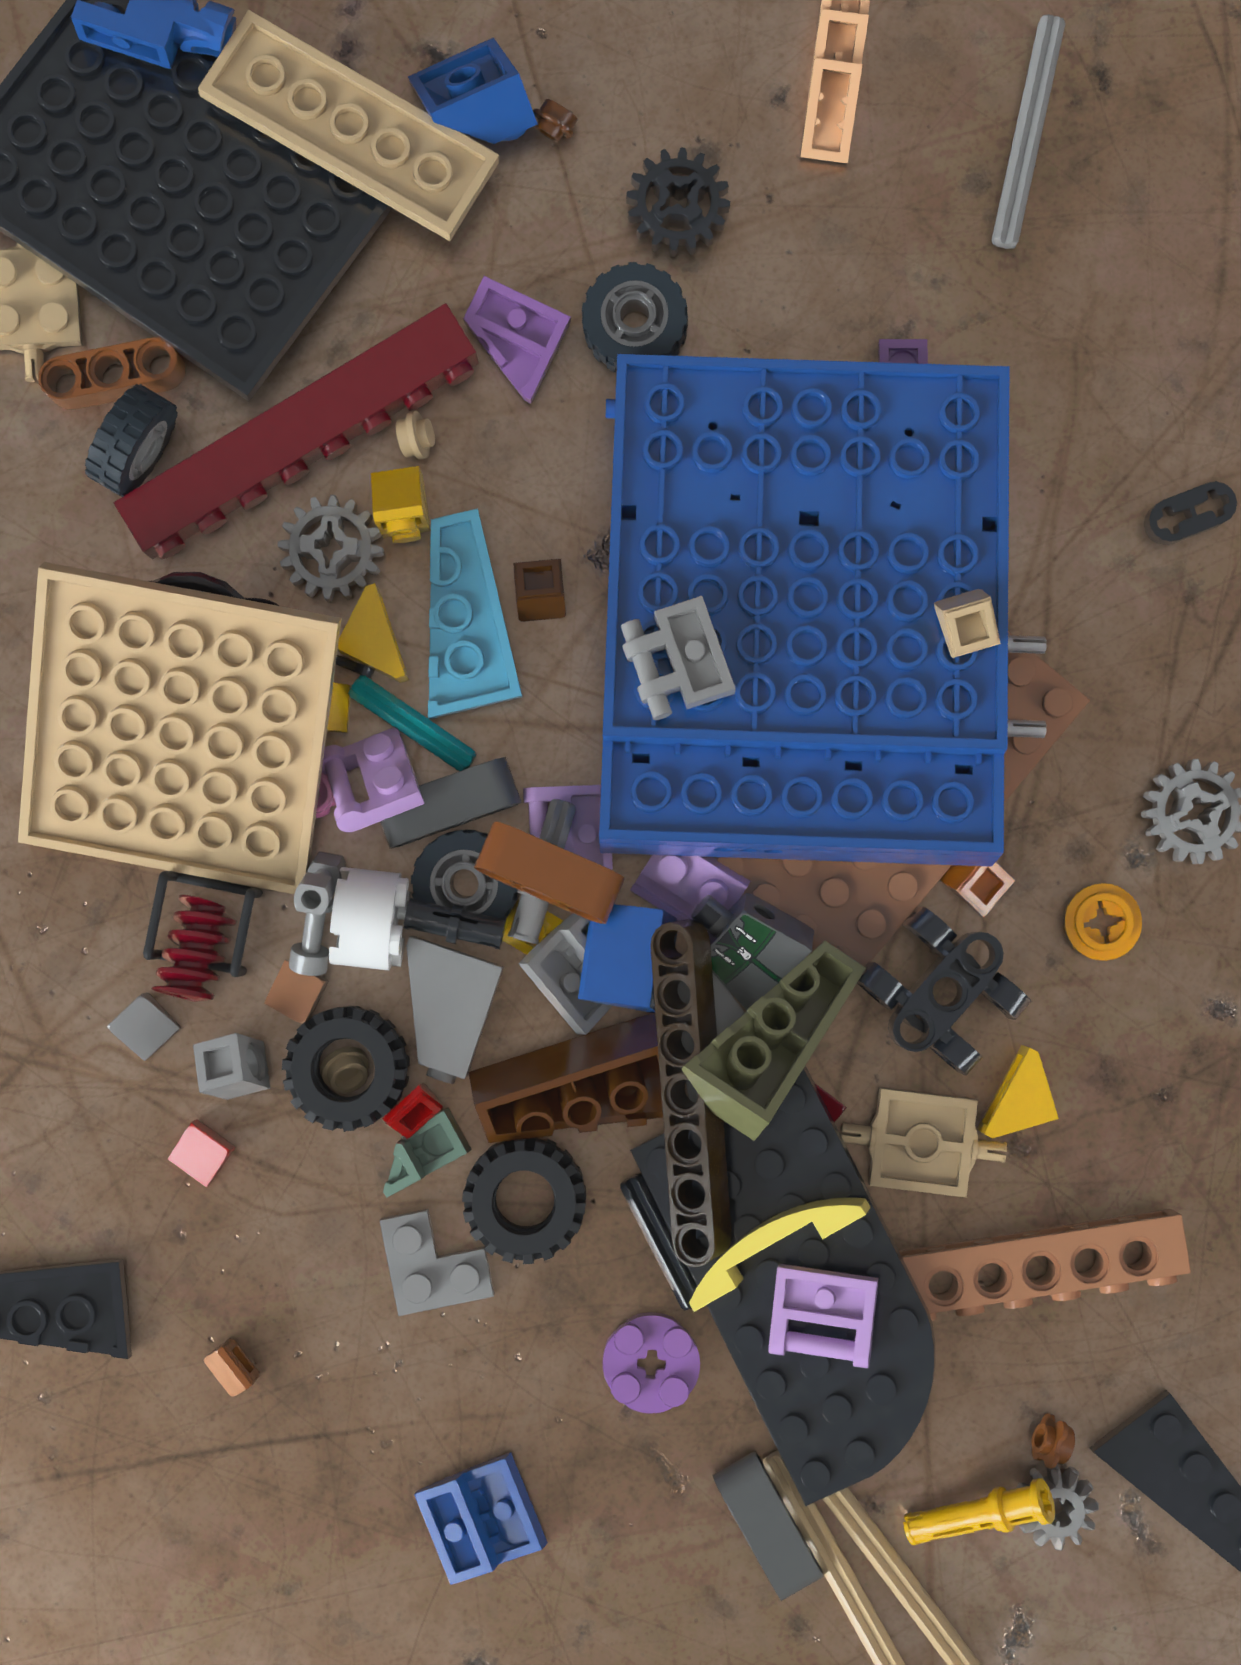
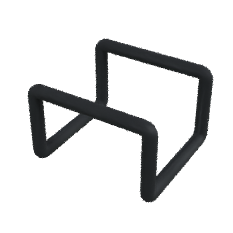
[143,871,263,977]

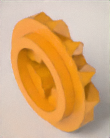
[1063,883,1142,961]

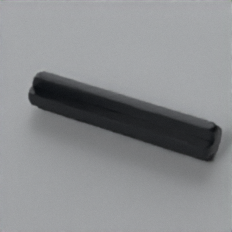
[620,1173,697,1311]

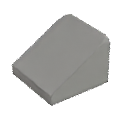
[107,993,181,1061]

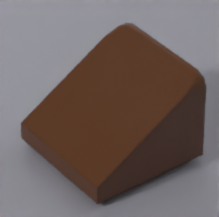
[513,559,566,622]

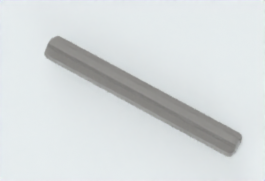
[991,14,1066,249]

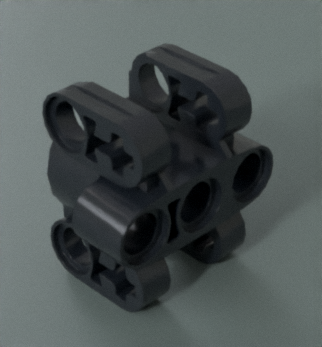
[857,906,1032,1076]

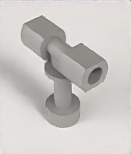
[289,851,346,976]

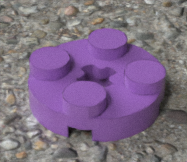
[603,1312,700,1413]

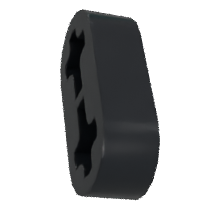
[1144,481,1237,545]

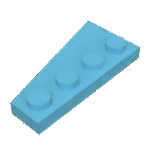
[428,508,523,719]

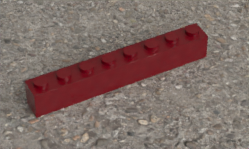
[113,303,479,560]

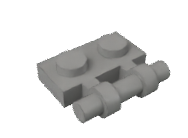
[621,596,736,720]

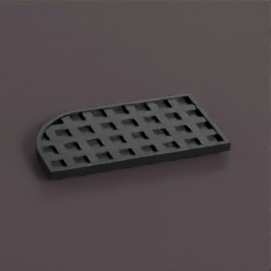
[630,1065,936,1506]

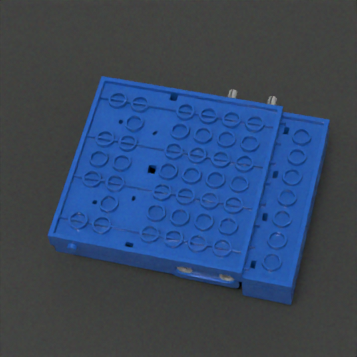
[599,354,1047,867]

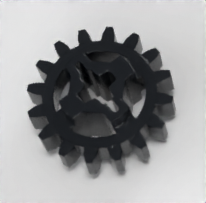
[626,147,730,257]

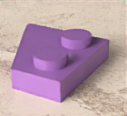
[463,276,571,403]

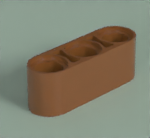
[38,337,186,410]
[474,822,625,924]

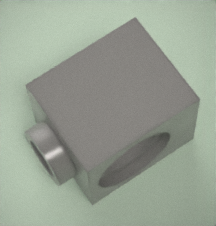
[193,1033,270,1100]

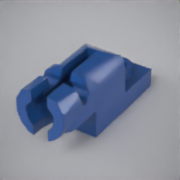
[71,0,236,69]

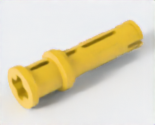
[903,1478,1055,1545]

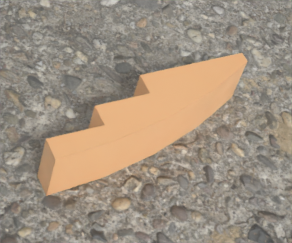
[800,0,870,164]

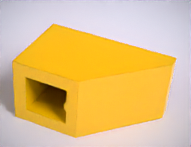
[371,466,431,543]

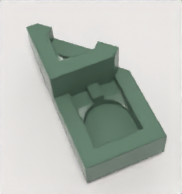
[383,1107,472,1198]

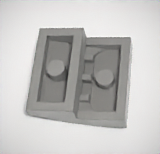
[518,914,612,1035]

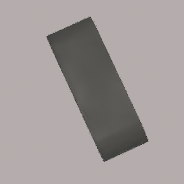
[380,757,522,849]
[712,1451,824,1601]

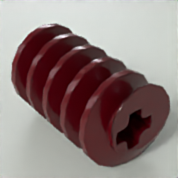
[151,895,237,1002]

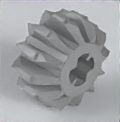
[1017,1465,1099,1551]

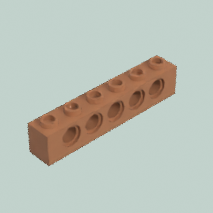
[899,1209,1191,1321]

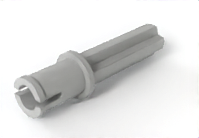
[508,799,576,945]

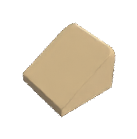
[934,589,1001,658]

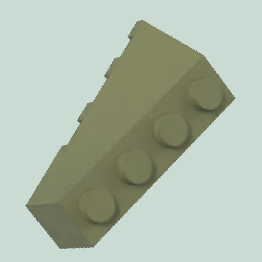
[681,941,866,1141]

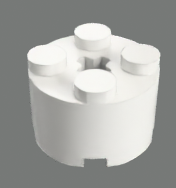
[329,867,411,971]

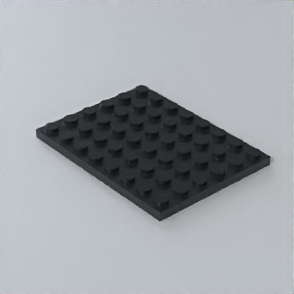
[0,0,392,401]

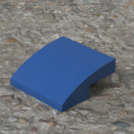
[414,1452,548,1585]

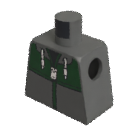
[691,893,814,1010]

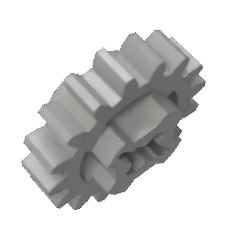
[278,495,385,602]
[1141,759,1241,864]

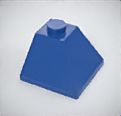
[408,37,538,144]

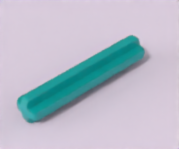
[348,675,476,771]

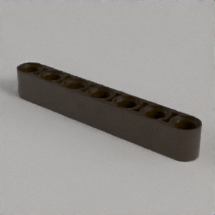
[651,919,732,1267]

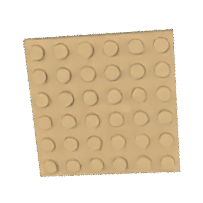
[18,562,342,894]

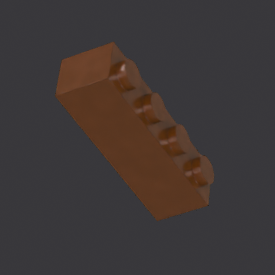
[468,1013,663,1143]

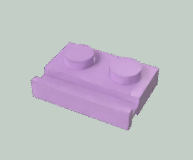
[630,855,750,921]

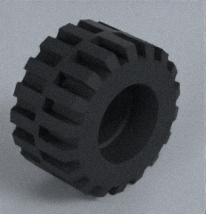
[282,1006,410,1132]
[462,1138,586,1264]

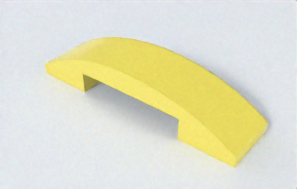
[689,1198,871,1312]

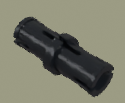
[403,898,506,950]

